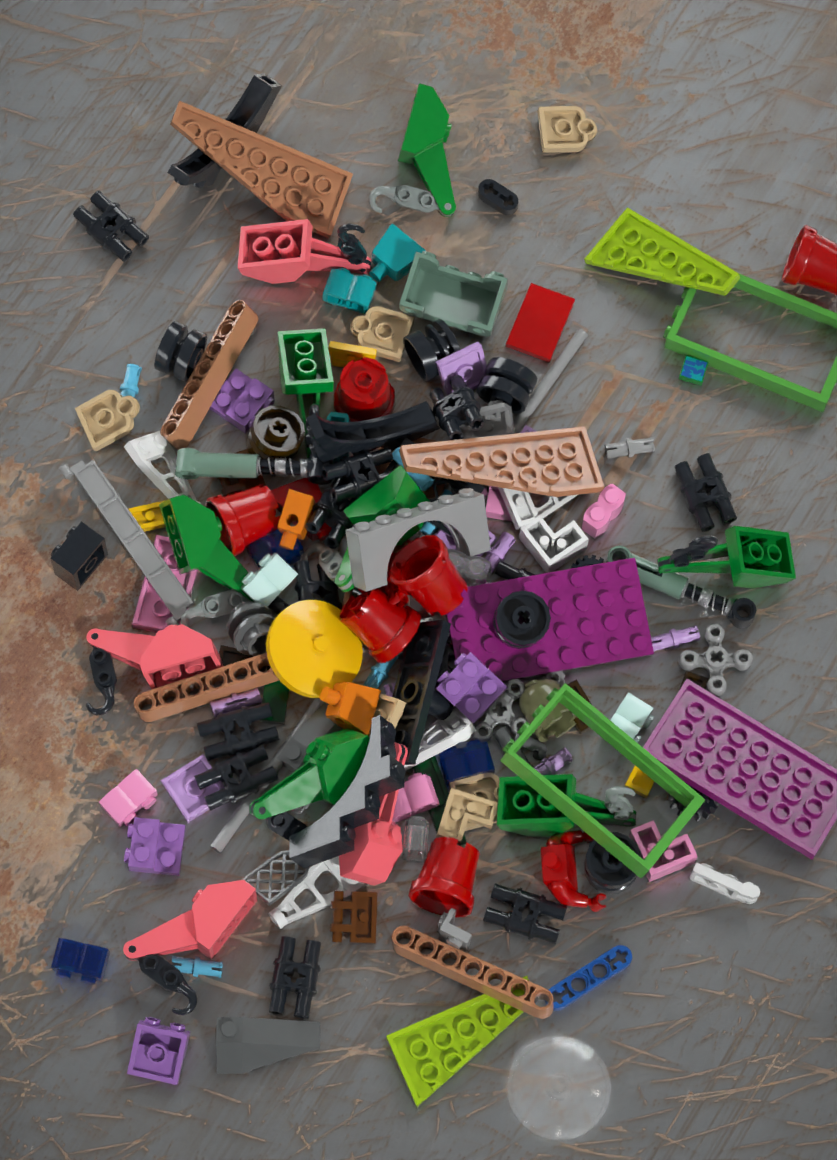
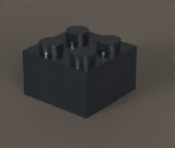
[50,521,108,591]

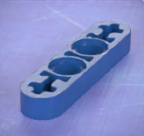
[545,945,632,1011]

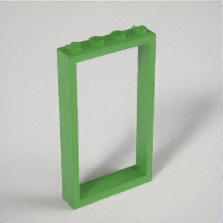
[663,274,837,412]
[500,683,705,878]

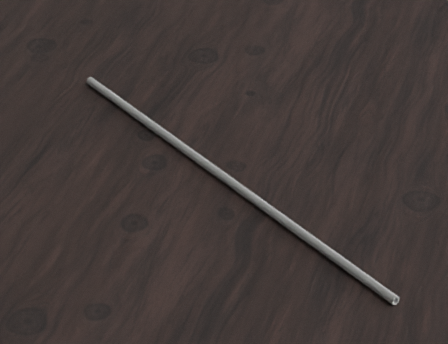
[210,329,588,853]

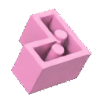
[629,820,698,882]

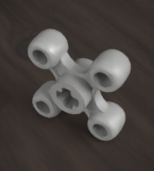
[678,624,753,697]
[473,679,528,743]

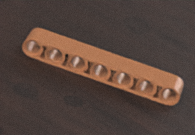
[161,300,258,450]
[134,653,279,722]
[392,926,554,1019]

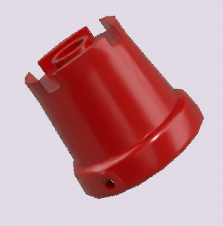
[782,225,837,295]
[333,357,395,422]
[205,484,281,556]
[388,535,468,616]
[339,588,421,663]
[408,837,480,918]

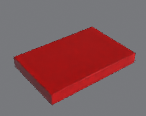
[505,283,575,363]

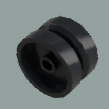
[154,321,207,382]
[477,357,538,413]
[492,591,551,649]
[584,832,641,894]

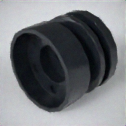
[403,319,460,381]

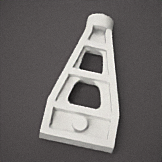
[124,430,202,505]
[498,487,578,530]
[404,707,476,771]
[268,856,368,929]

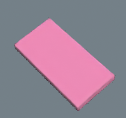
[132,535,198,633]

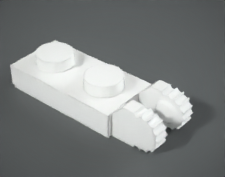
[689,862,761,905]

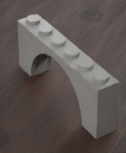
[346,488,491,592]

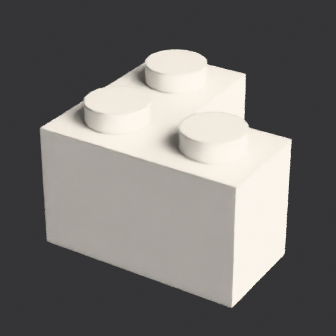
[519,515,589,573]

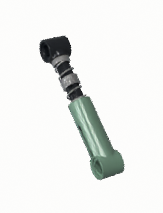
[175,448,333,485]
[606,545,757,629]

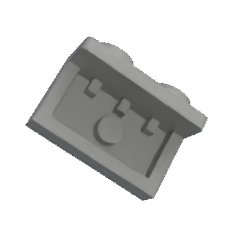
[464,400,515,437]
[437,908,472,953]

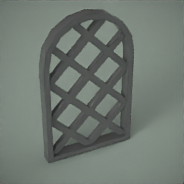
[242,850,309,906]

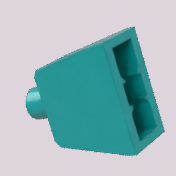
[369,223,426,282]

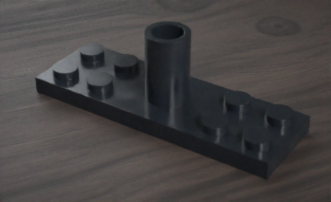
[392,620,454,765]

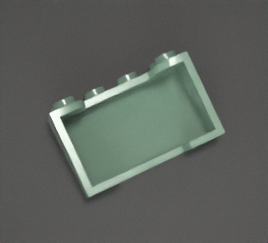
[399,251,508,337]

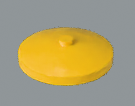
[266,600,363,698]

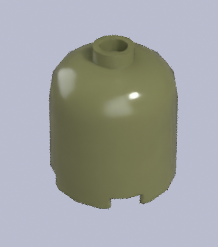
[519,679,577,742]

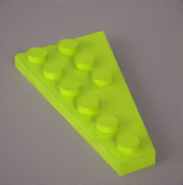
[584,207,740,296]
[386,976,529,1108]

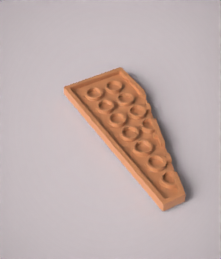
[170,101,353,238]
[399,426,604,497]

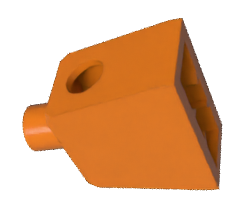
[278,489,315,550]
[320,682,381,735]

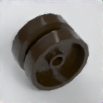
[246,406,305,460]

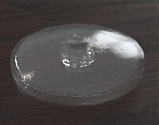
[507,1036,611,1141]

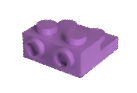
[209,369,275,434]
[436,652,508,724]
[124,817,186,876]
[127,1017,190,1085]

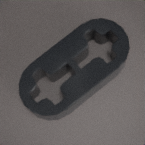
[478,179,519,215]

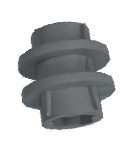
[226,601,275,656]

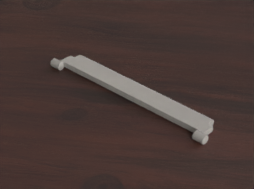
[59,460,194,626]

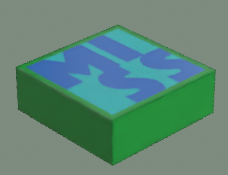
[679,355,709,386]

